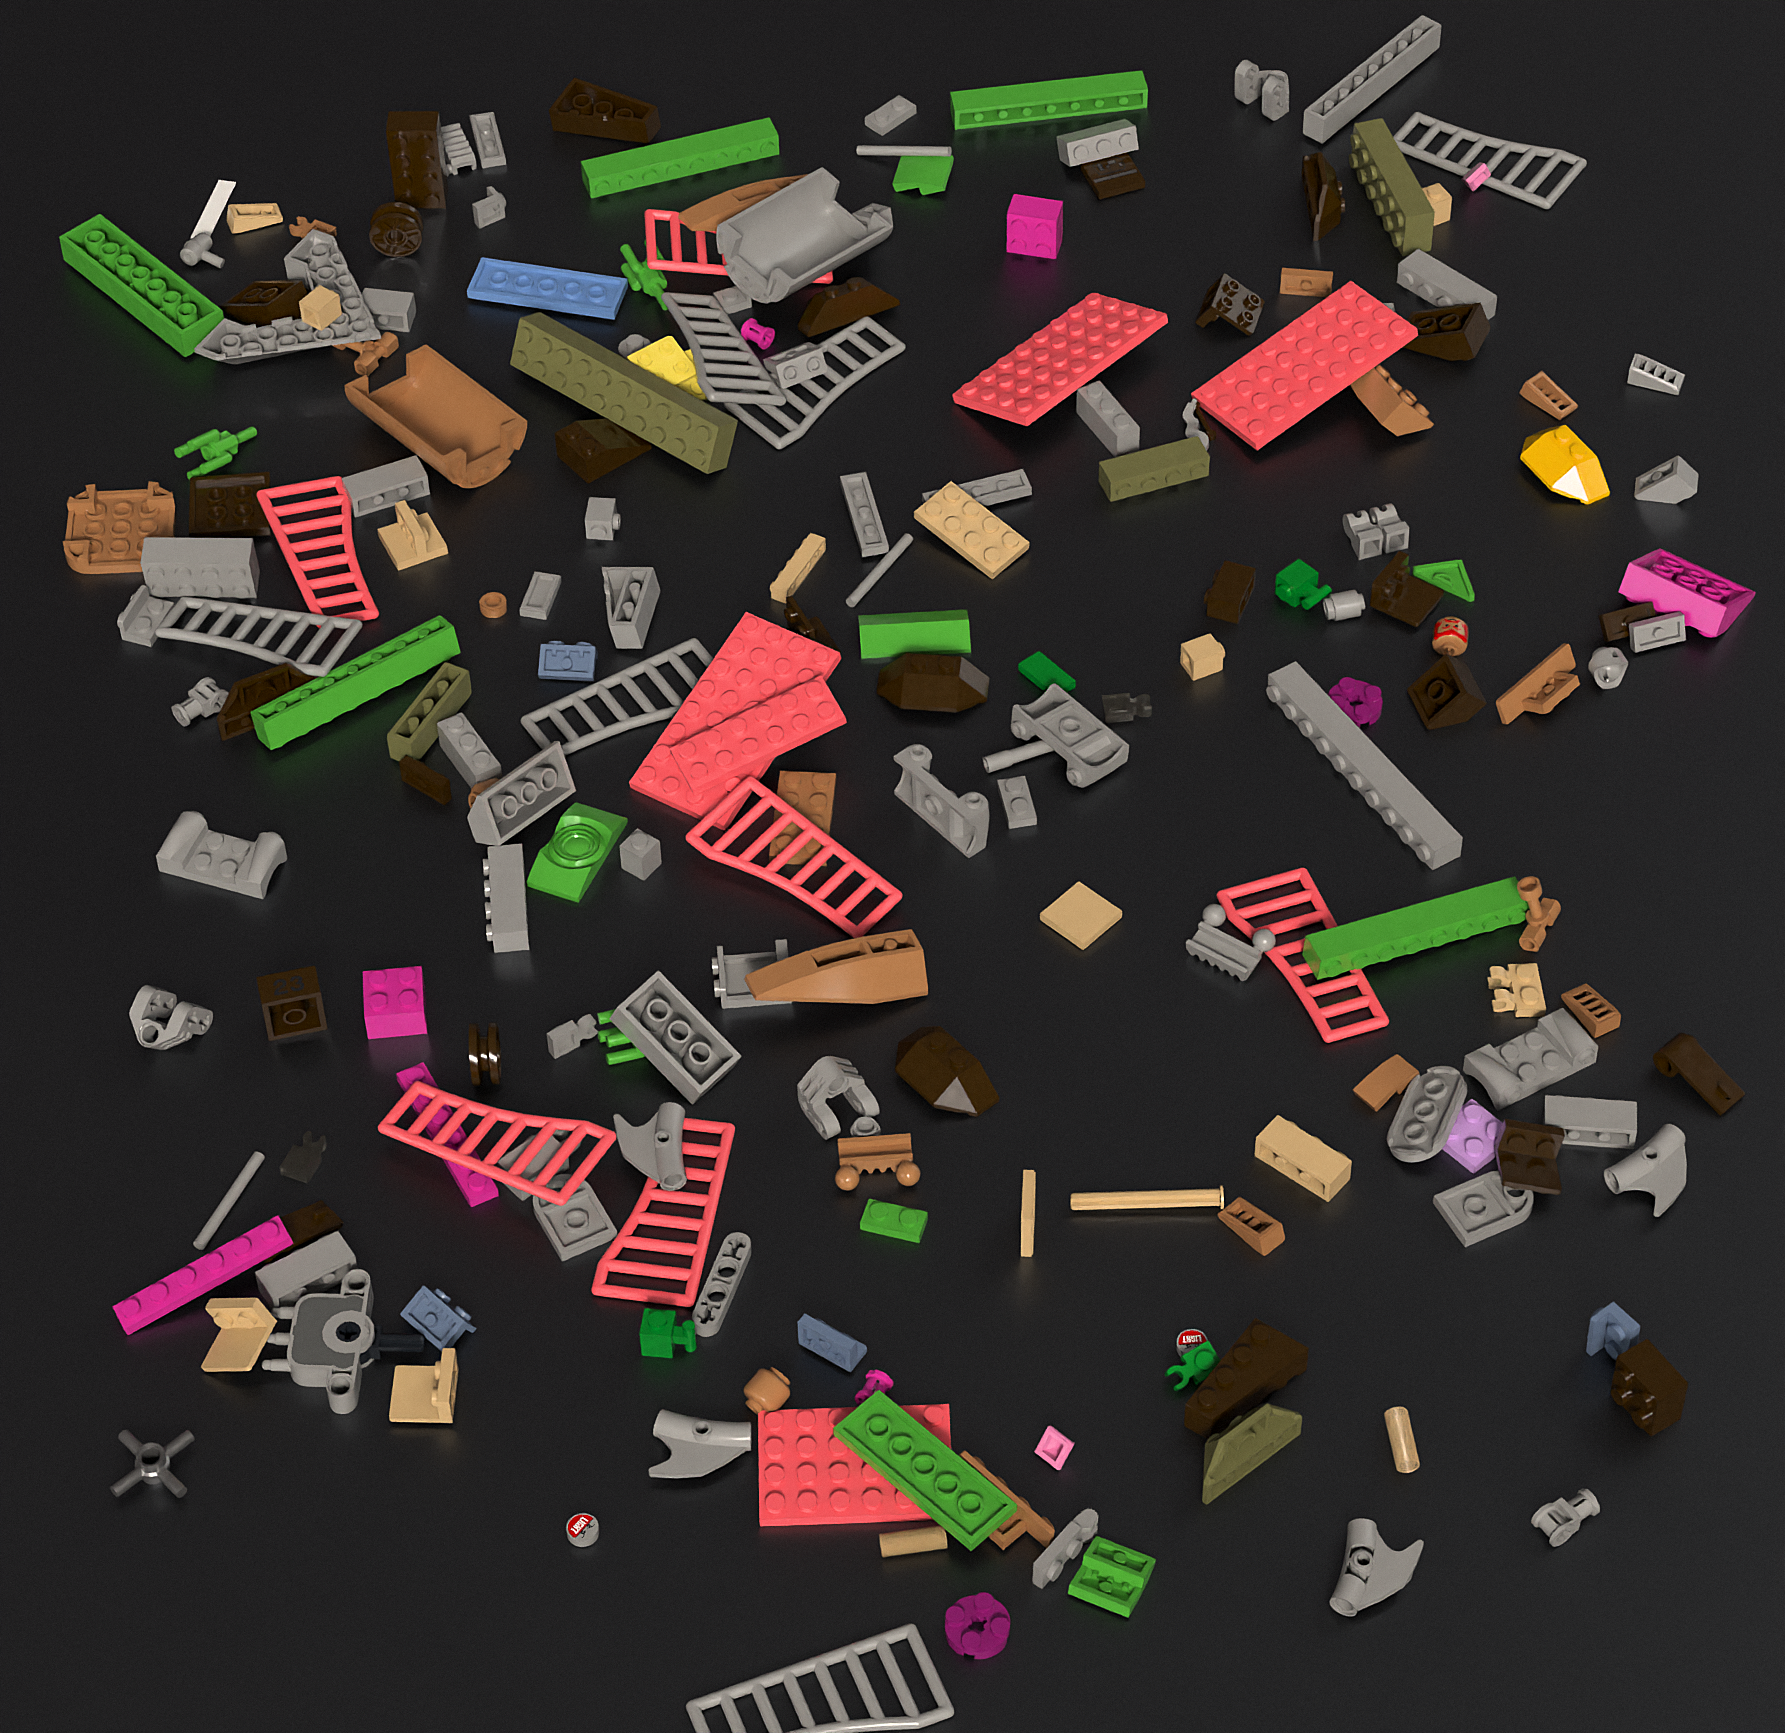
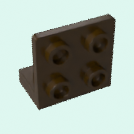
[1195,273,1265,336]
[1370,551,1444,627]
[784,595,841,655]
[1494,1119,1565,1195]

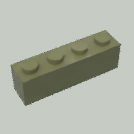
[1099,436,1210,502]
[387,662,472,761]

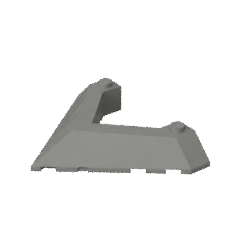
[194,229,381,364]

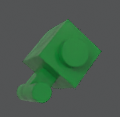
[1275,559,1332,610]
[639,1308,697,1358]

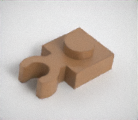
[289,216,337,239]

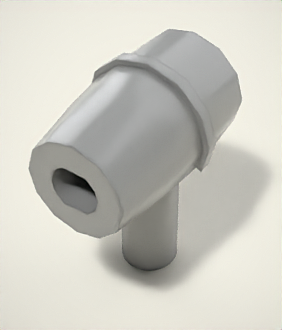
[180,233,225,268]

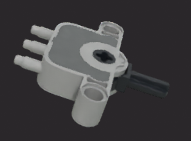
[262,1269,425,1414]

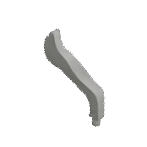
[1183,398,1209,451]

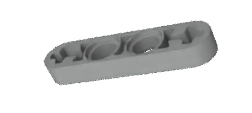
[692,1232,752,1337]

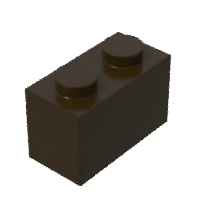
[1204,560,1256,624]

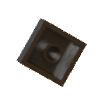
[256,966,327,1041]
[1610,1339,1688,1436]

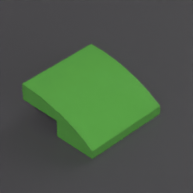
[892,155,954,195]
[1068,1536,1156,1618]

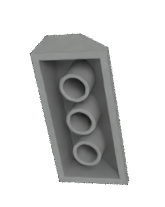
[467,741,576,846]

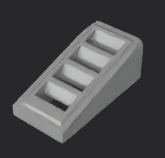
[1627,353,1685,395]

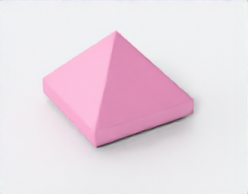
[1034,1425,1075,1470]

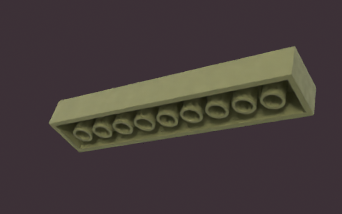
[510,312,738,474]

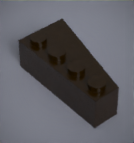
[549,78,661,143]
[1184,1318,1309,1439]

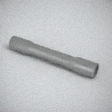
[983,740,1054,773]

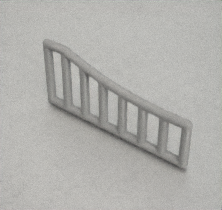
[1393,112,1587,209]
[661,292,786,406]
[724,316,905,449]
[155,597,362,677]
[521,638,714,756]
[686,1623,954,1733]

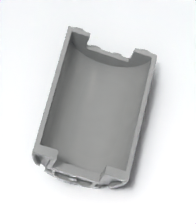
[716,167,893,304]

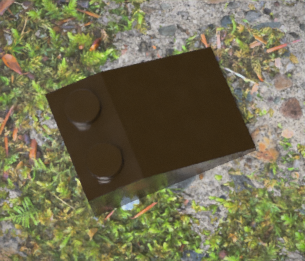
[220,280,308,328]
[1402,302,1491,361]
[555,418,652,484]

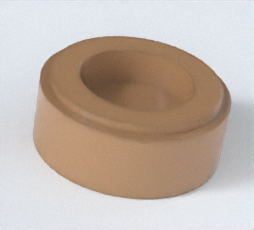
[479,592,507,618]

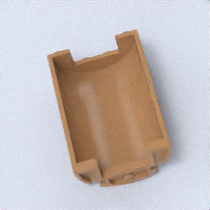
[344,344,528,488]

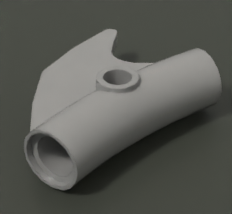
[613,1102,687,1191]
[1604,1124,1687,1217]
[648,1409,751,1478]
[1329,1518,1424,1617]

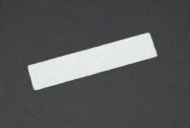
[191,180,236,238]

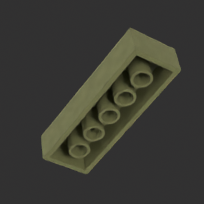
[1349,118,1435,256]

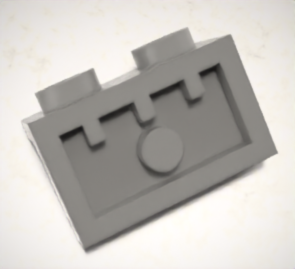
[763,342,827,389]
[117,585,175,647]

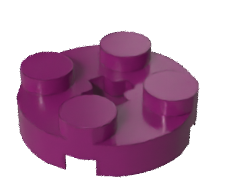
[1328,677,1383,728]
[945,1592,1011,1659]

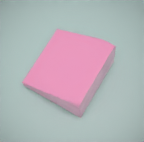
[1461,162,1491,191]

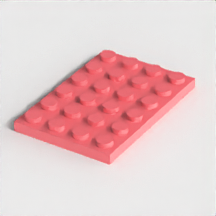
[758,1404,951,1527]

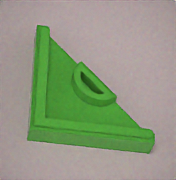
[1412,559,1475,602]

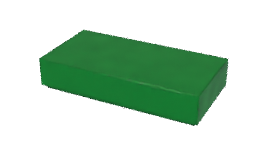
[1018,651,1076,693]

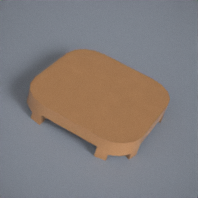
[63,481,177,574]

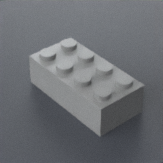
[140,537,260,598]
[610,970,742,1105]

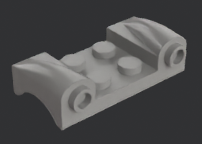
[1011,683,1129,788]
[894,744,990,858]
[156,811,287,899]
[1463,1008,1598,1111]

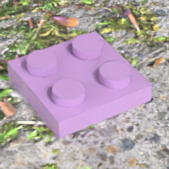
[1442,1099,1503,1174]

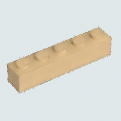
[770,533,826,604]

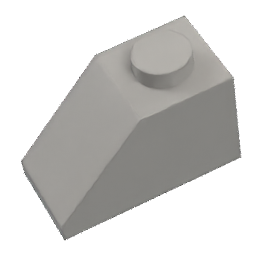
[1634,455,1698,504]

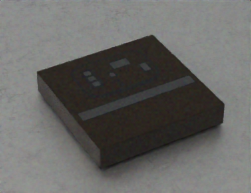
[1080,152,1145,200]

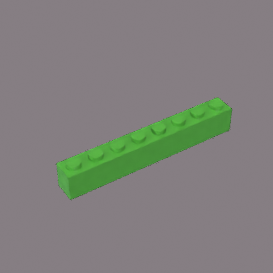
[950,70,1148,130]
[581,117,779,198]
[250,615,461,750]
[1302,876,1529,980]

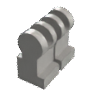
[1343,503,1409,560]

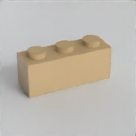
[1255,1115,1352,1202]

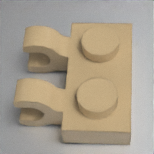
[1487,963,1546,1017]

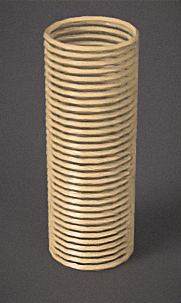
[1384,1407,1420,1473]
[879,1525,947,1558]

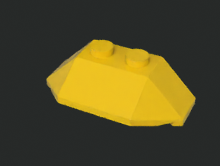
[1520,425,1610,505]

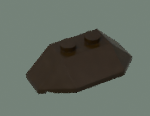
[1301,152,1345,241]
[798,277,900,337]
[877,653,990,712]
[217,663,316,741]
[895,1026,999,1117]

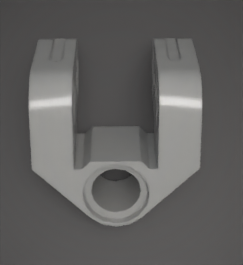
[1235,60,1289,121]
[129,985,213,1050]
[797,1056,880,1140]

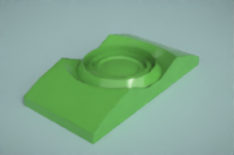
[526,802,628,903]

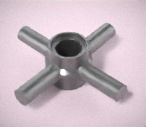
[110,1429,195,1498]

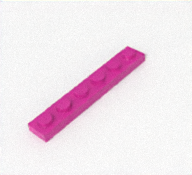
[396,1062,499,1207]
[112,1215,294,1335]

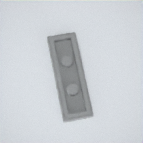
[469,112,506,168]

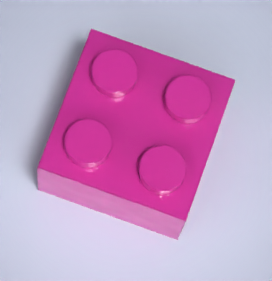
[1007,194,1063,259]
[363,966,427,1039]

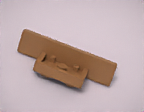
[1496,643,1580,724]
[959,1450,1054,1550]

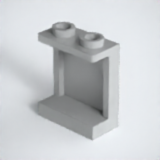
[712,939,792,1009]

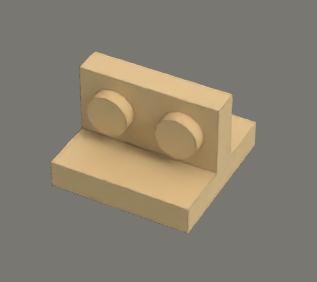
[377,500,448,571]

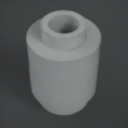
[1323,589,1365,621]

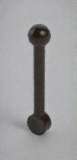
[1195,401,1216,441]

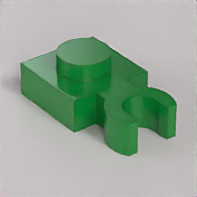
[1164,1340,1221,1391]

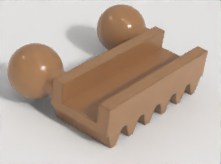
[835,1133,920,1191]

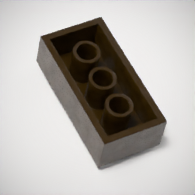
[386,111,448,208]

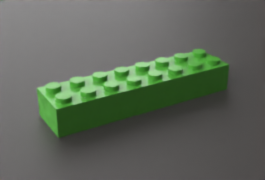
[59,214,224,357]

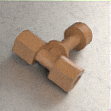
[332,332,399,377]
[1517,876,1561,952]

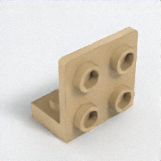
[201,1297,277,1372]
[389,1348,459,1423]

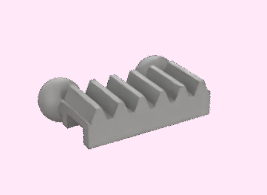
[441,123,477,177]
[1186,904,1276,981]

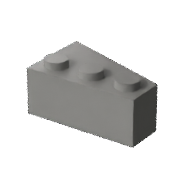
[602,567,661,649]

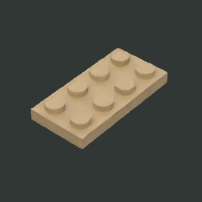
[914,481,1030,579]

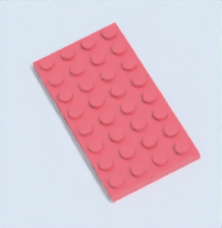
[1191,281,1418,450]
[952,293,1168,426]
[629,612,842,831]

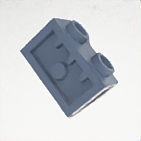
[538,641,598,681]
[400,1285,477,1351]
[1586,1301,1640,1360]
[797,1313,867,1372]

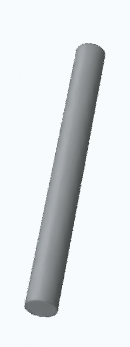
[857,145,952,156]
[846,533,913,607]
[193,1151,265,1250]

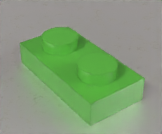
[860,1199,928,1243]

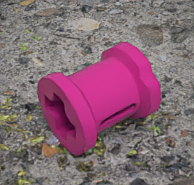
[741,318,775,349]
[855,1370,893,1406]

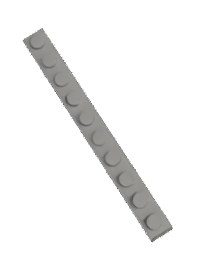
[1266,661,1463,870]

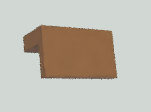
[1280,268,1333,297]

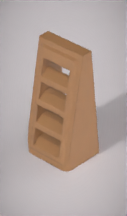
[1519,371,1579,420]
[1561,983,1621,1038]
[1218,1197,1285,1256]

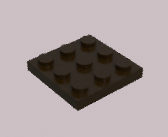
[189,472,271,538]

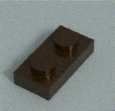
[1598,602,1656,642]
[399,755,452,805]

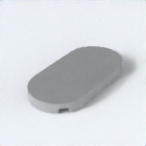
[1387,1066,1467,1162]

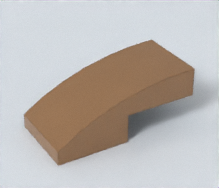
[1353,1054,1420,1112]

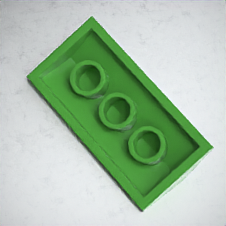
[858,609,971,659]

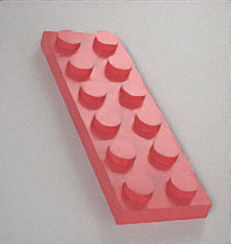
[670,676,847,796]

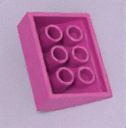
[1618,548,1756,638]

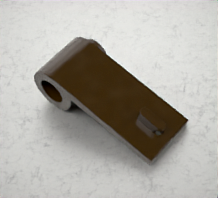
[1653,1033,1746,1116]
[251,1200,344,1265]

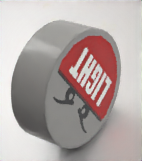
[1176,1329,1208,1357]
[566,1513,599,1547]

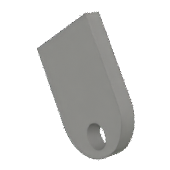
[1433,1171,1534,1247]
[533,1174,617,1261]

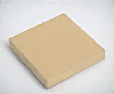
[1040,881,1122,950]
[1021,1170,1036,1257]

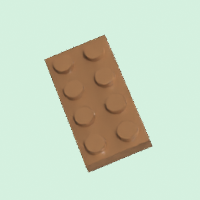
[769,771,836,866]

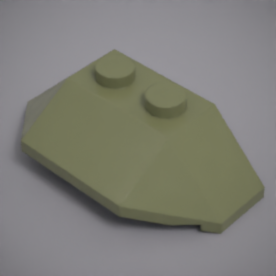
[1202,1404,1302,1505]

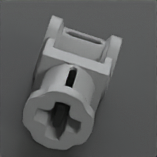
[171,677,229,727]
[1531,1488,1600,1547]

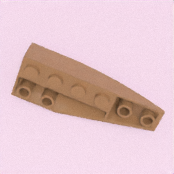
[678,174,807,231]
[1350,364,1434,436]
[744,929,928,1004]

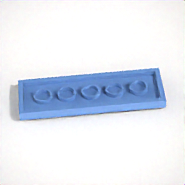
[467,257,628,320]

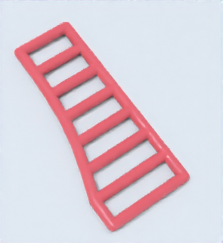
[644,209,833,284]
[256,476,379,629]
[686,776,902,938]
[1216,867,1389,1043]
[378,1081,617,1206]
[591,1118,735,1307]

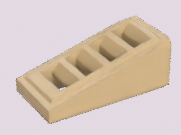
[227,203,283,234]

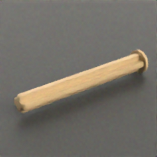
[1070,1185,1224,1210]

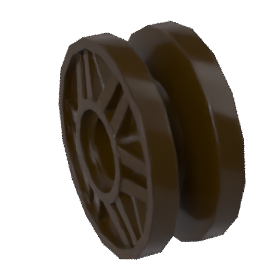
[369,202,423,257]
[469,1022,501,1086]

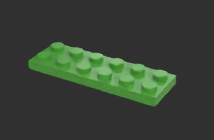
[833,1390,1017,1551]

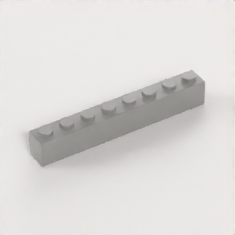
[1303,15,1441,143]

